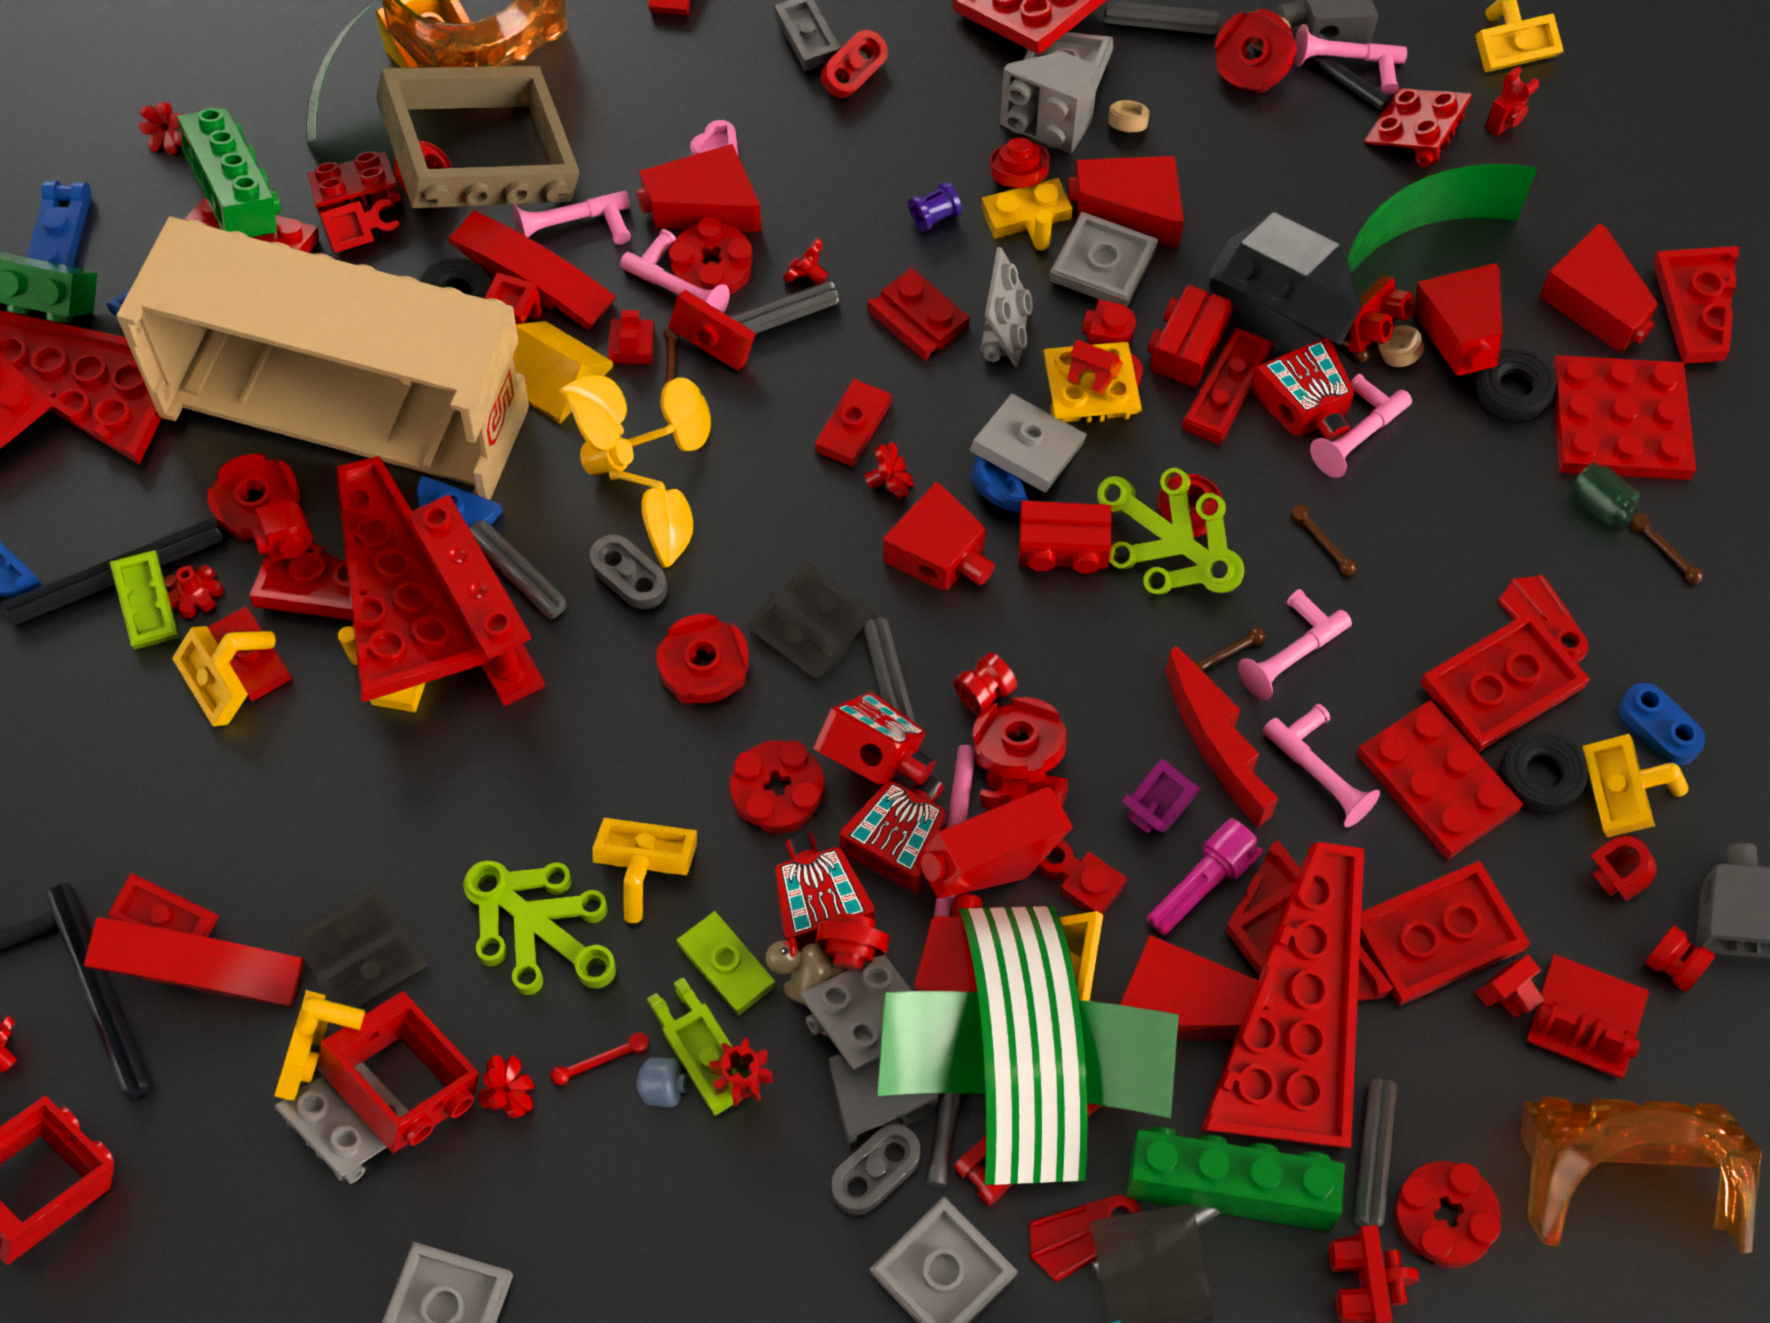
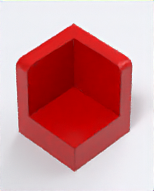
[484,272,542,324]

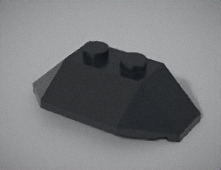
[1208,212,1362,345]

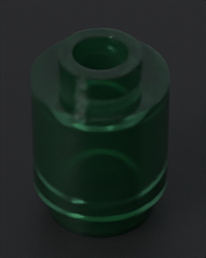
[1571,462,1640,526]

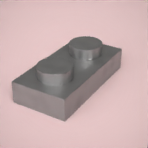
[774,0,841,71]

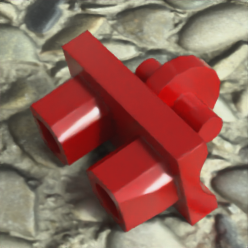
[1348,275,1415,353]
[1328,1225,1419,1323]

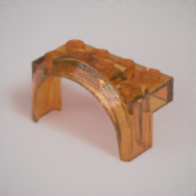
[382,0,568,68]
[1520,1097,1762,1254]

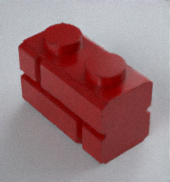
[1147,285,1233,388]
[1018,500,1111,574]

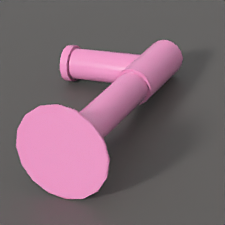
[1294,24,1407,95]
[512,190,631,245]
[620,229,730,313]
[1310,374,1412,478]
[1238,589,1352,700]
[1263,704,1380,828]

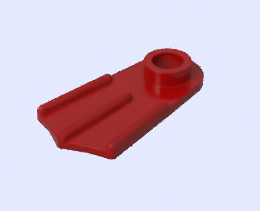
[1497,574,1589,663]
[1028,1195,1144,1283]

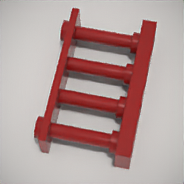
[407,494,545,707]

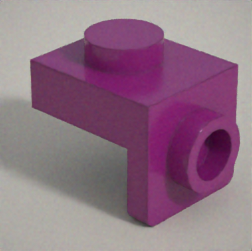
[1122,758,1201,833]

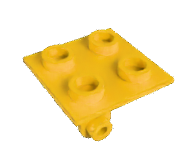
[1043,342,1142,423]

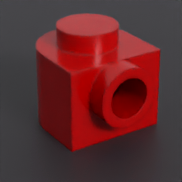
[1082,299,1136,349]
[251,501,313,563]
[1591,836,1657,902]

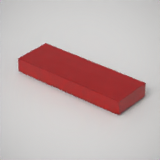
[1181,327,1274,446]

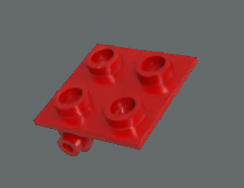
[1364,89,1472,168]
[307,151,402,223]
[1526,954,1649,1080]

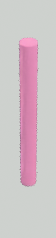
[934,745,976,917]

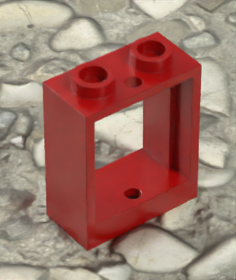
[317,991,480,1154]
[0,1095,114,1265]

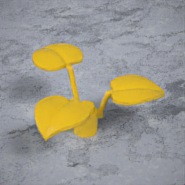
[558,375,711,568]

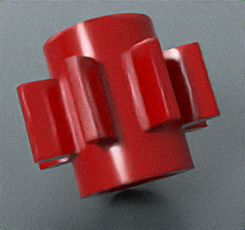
[709,1038,773,1106]

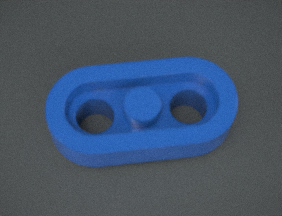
[1619,683,1705,765]

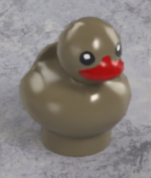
[765,937,844,1005]

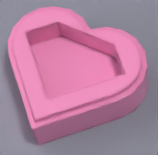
[690,120,738,156]

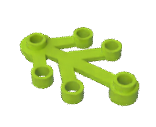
[1097,468,1244,595]
[463,861,616,995]

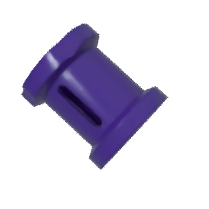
[908,181,962,232]

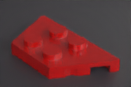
[1225,840,1393,1001]

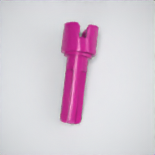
[1147,818,1264,935]

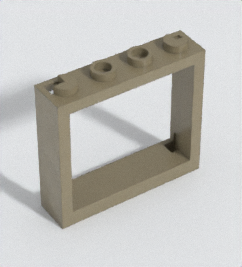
[376,66,580,208]

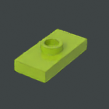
[110,550,180,650]
[677,911,776,1017]

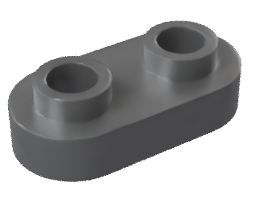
[590,535,667,609]
[832,1124,920,1215]

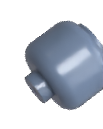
[636,1057,691,1108]

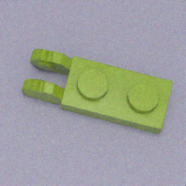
[647,977,750,1116]

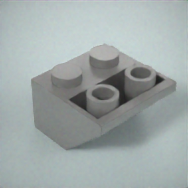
[1000,51,1099,154]

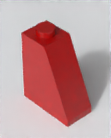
[635,143,762,233]
[1067,156,1184,248]
[1539,223,1658,354]
[1413,263,1502,376]
[916,787,1073,899]
[1120,935,1258,1041]

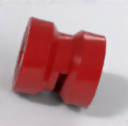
[953,652,1018,716]
[1644,925,1716,993]

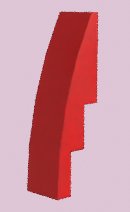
[448,210,616,332]
[1165,646,1278,828]
[84,917,304,1007]

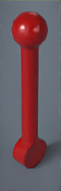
[550,1032,649,1086]

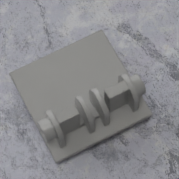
[980,247,1033,367]
[800,956,912,1071]
[275,1062,409,1184]

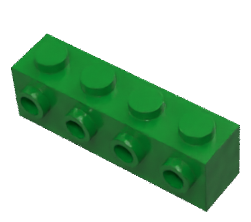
[177,108,281,237]
[0,252,98,323]
[1126,1127,1345,1232]

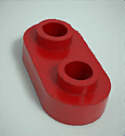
[821,30,888,98]

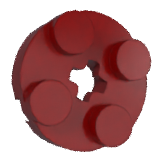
[1215,9,1298,93]
[669,217,753,295]
[207,454,300,541]
[656,614,749,704]
[973,697,1067,784]
[730,740,824,834]
[1393,1161,1501,1269]

